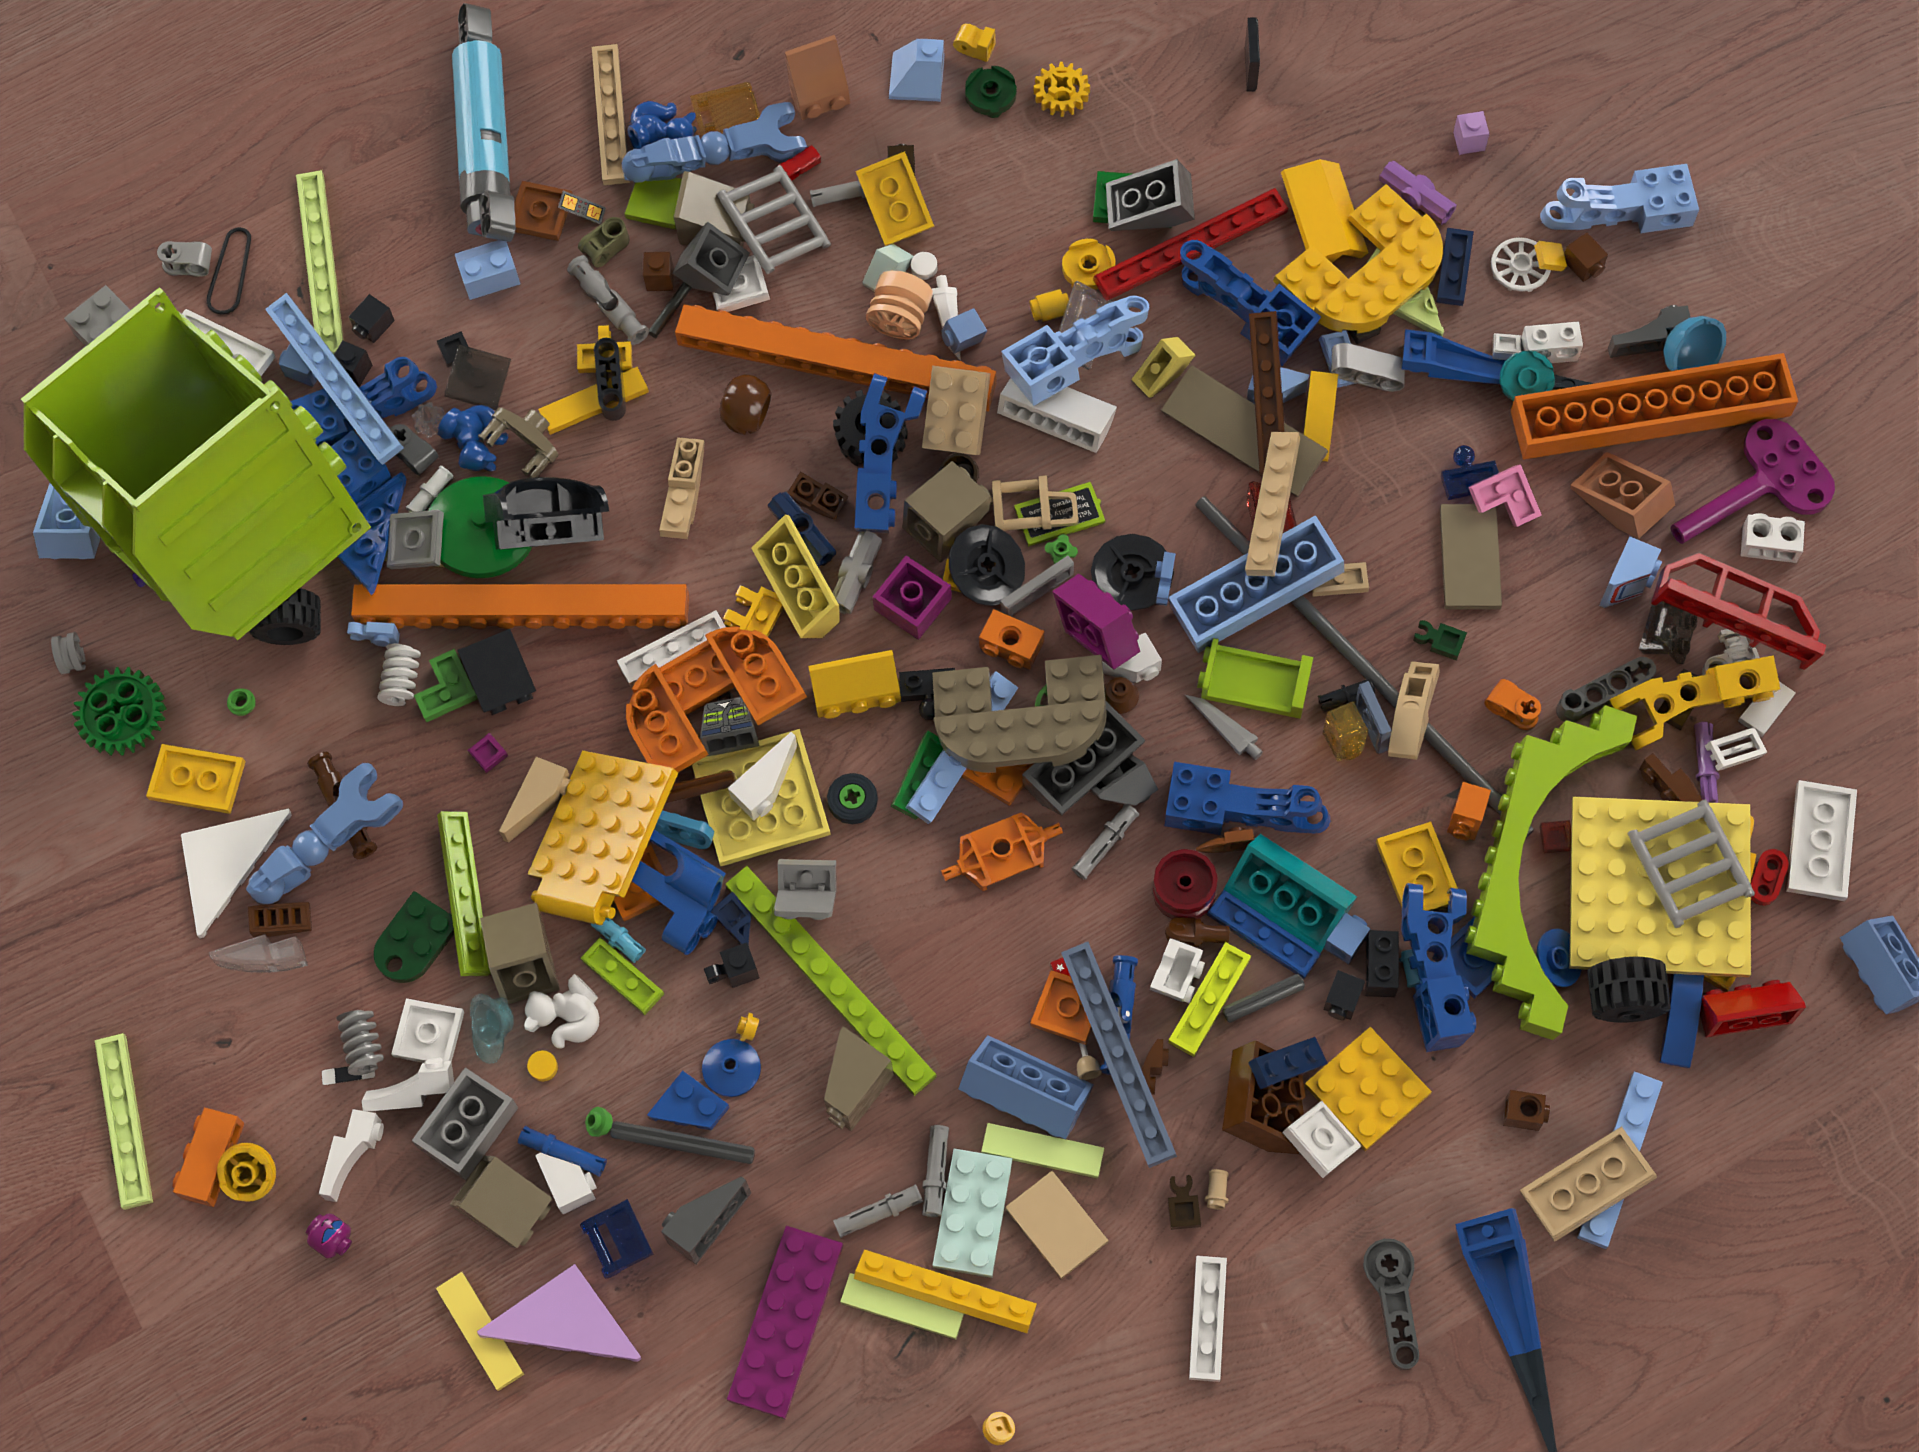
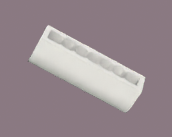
[997,378,1117,453]

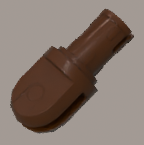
[1165,917,1230,947]

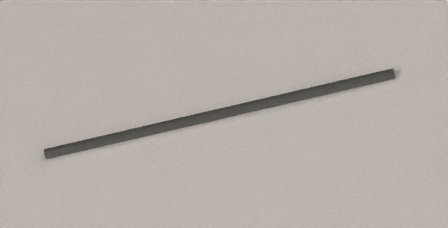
[1195,496,1534,838]

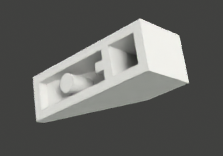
[728,732,797,821]

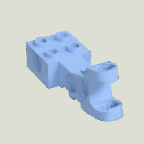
[1540,164,1699,233]
[1001,296,1149,406]

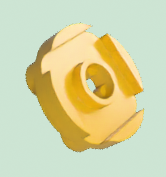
[1062,239,1116,291]

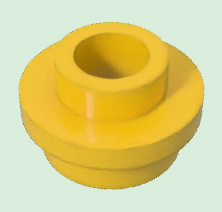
[736,1012,759,1042]

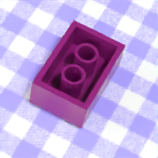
[1052,574,1141,670]

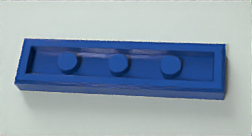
[1207,890,1321,979]

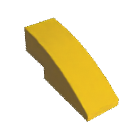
[1303,371,1338,462]

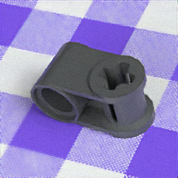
[390,424,439,476]

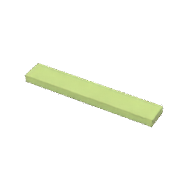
[95,1033,153,1210]

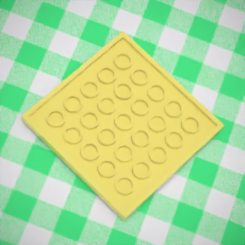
[1569,797,1751,978]

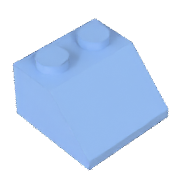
[455,240,520,300]

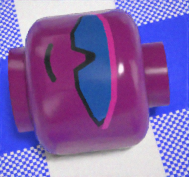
[305,1213,352,1258]

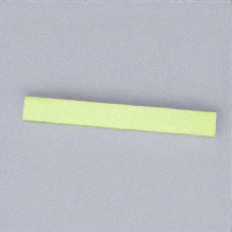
[296,170,344,354]

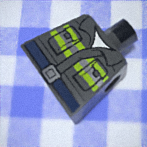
[700,692,759,756]

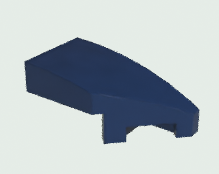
[711,891,751,946]

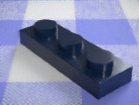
[1436,228,1474,306]
[1248,1037,1328,1089]

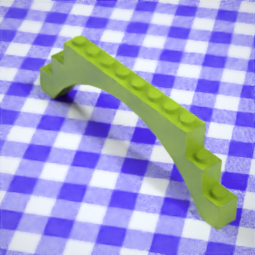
[1464,705,1637,1040]

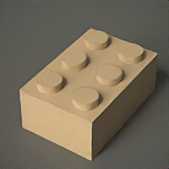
[922,366,991,455]

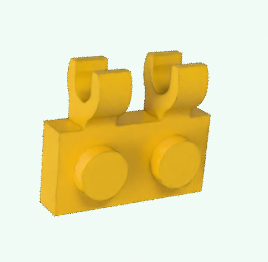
[723,586,784,637]

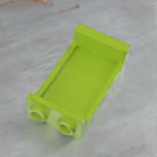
[1197,638,1313,719]

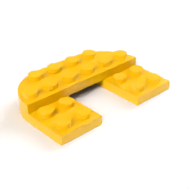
[1273,184,1443,333]

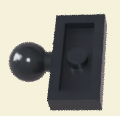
[899,668,955,720]

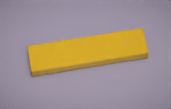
[538,367,649,435]

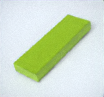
[580,937,664,1015]

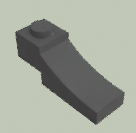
[1608,305,1691,358]

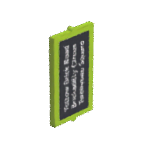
[1014,482,1106,546]

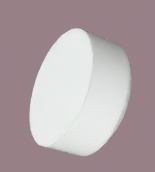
[911,252,938,280]

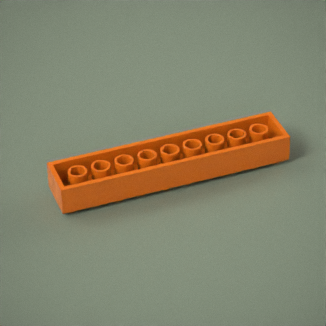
[1510,353,1798,460]

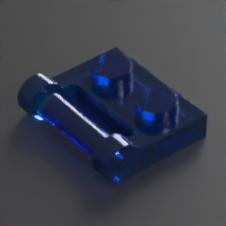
[580,1199,654,1279]

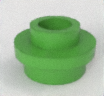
[227,688,256,716]
[585,1107,613,1137]

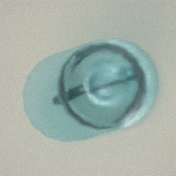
[470,994,514,1064]

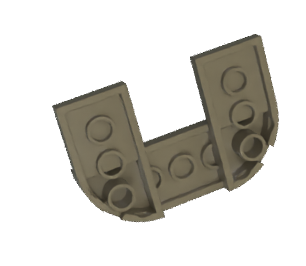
[933,655,1106,773]

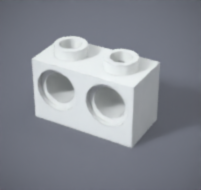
[1521,322,1583,363]
[1741,513,1805,563]

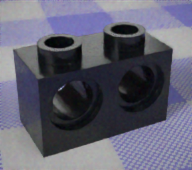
[1365,930,1399,998]

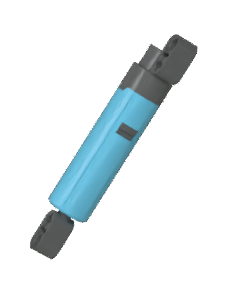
[452,3,516,242]

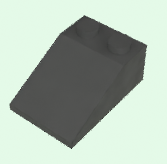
[1106,159,1195,231]
[661,1177,751,1265]

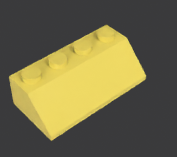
[751,515,840,638]

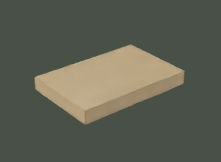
[1005,1171,1109,1279]

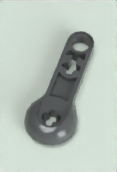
[1363,1238,1419,1370]

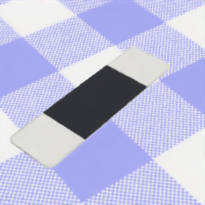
[322,1066,375,1085]

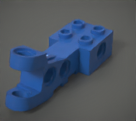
[1180,240,1321,366]
[290,357,437,446]
[855,373,927,533]
[331,430,392,504]
[1164,762,1331,835]
[1401,883,1476,1052]

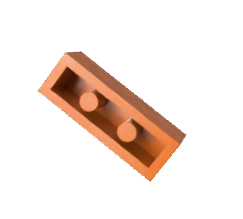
[173,1107,245,1207]

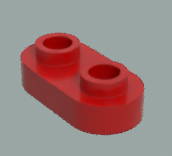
[1751,849,1789,906]

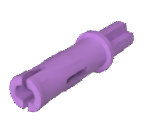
[1694,722,1720,803]

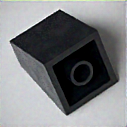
[457,629,536,715]

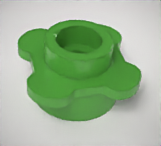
[1045,534,1078,564]

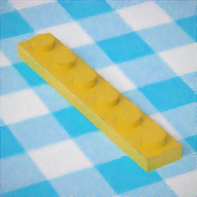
[854,1249,1037,1333]

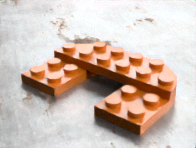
[626,627,807,772]

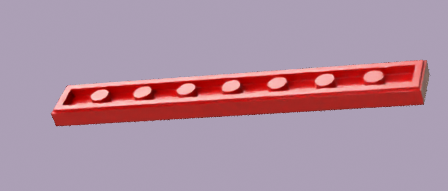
[1093,188,1289,301]

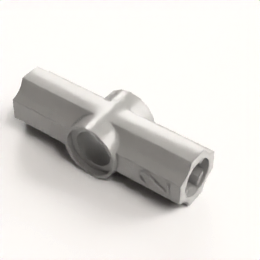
[833,531,882,614]

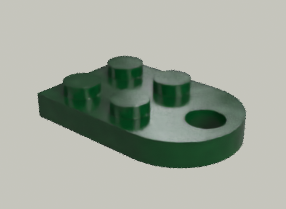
[374,891,454,983]

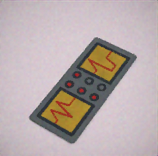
[558,191,606,224]

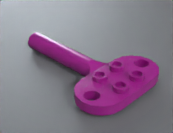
[1670,419,1835,544]

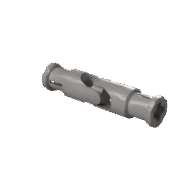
[567,255,649,345]

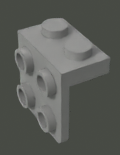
[774,859,837,920]

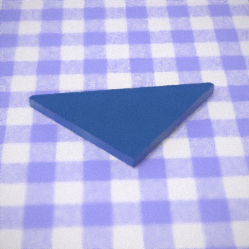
[337,471,407,595]

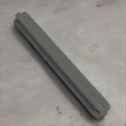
[610,1121,755,1164]

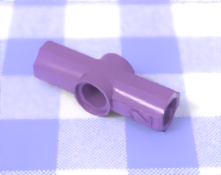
[1379,161,1456,225]

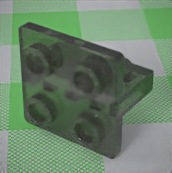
[1639,601,1698,664]

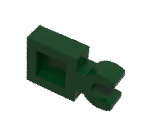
[1413,620,1467,661]

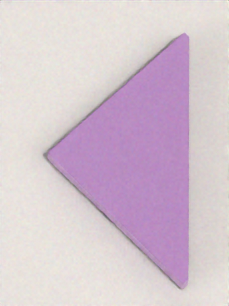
[477,1264,641,1362]

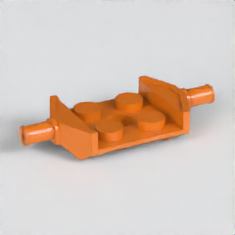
[941,813,1063,891]

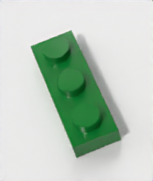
[891,731,943,820]

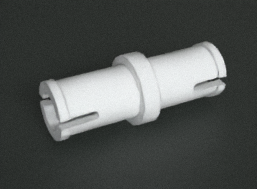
[406,466,453,512]

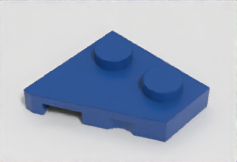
[647,1070,730,1130]

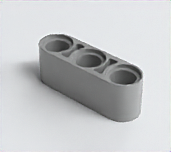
[1331,343,1405,392]

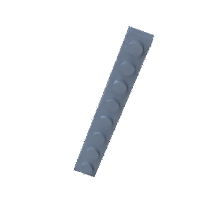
[1061,942,1177,1168]

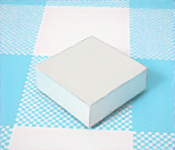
[1492,333,1521,360]

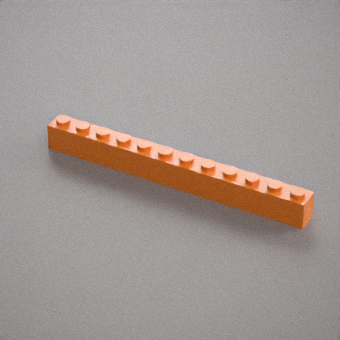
[675,305,997,412]
[351,584,689,629]

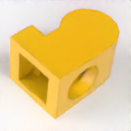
[953,24,996,62]

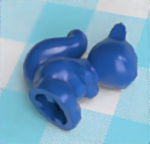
[627,101,697,149]
[438,405,509,472]

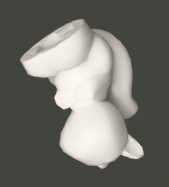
[524,974,600,1049]

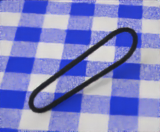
[206,227,251,315]

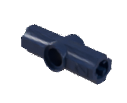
[768,491,836,567]

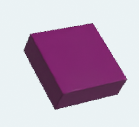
[467,733,508,773]

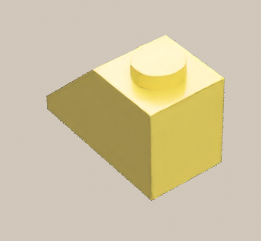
[1131,337,1195,398]

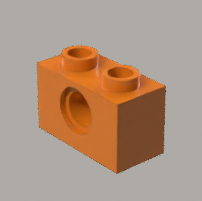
[979,609,1044,670]
[1447,782,1491,841]

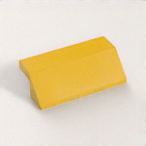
[1281,159,1368,263]

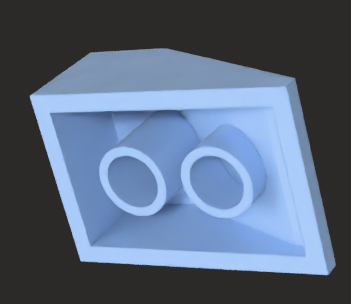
[33,483,100,559]

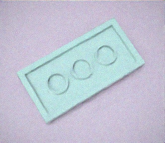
[932,1149,1013,1278]

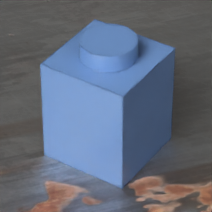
[941,308,987,354]
[279,343,318,387]
[1324,913,1370,965]

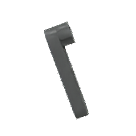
[1556,657,1656,722]

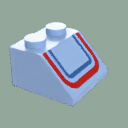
[1599,536,1662,608]

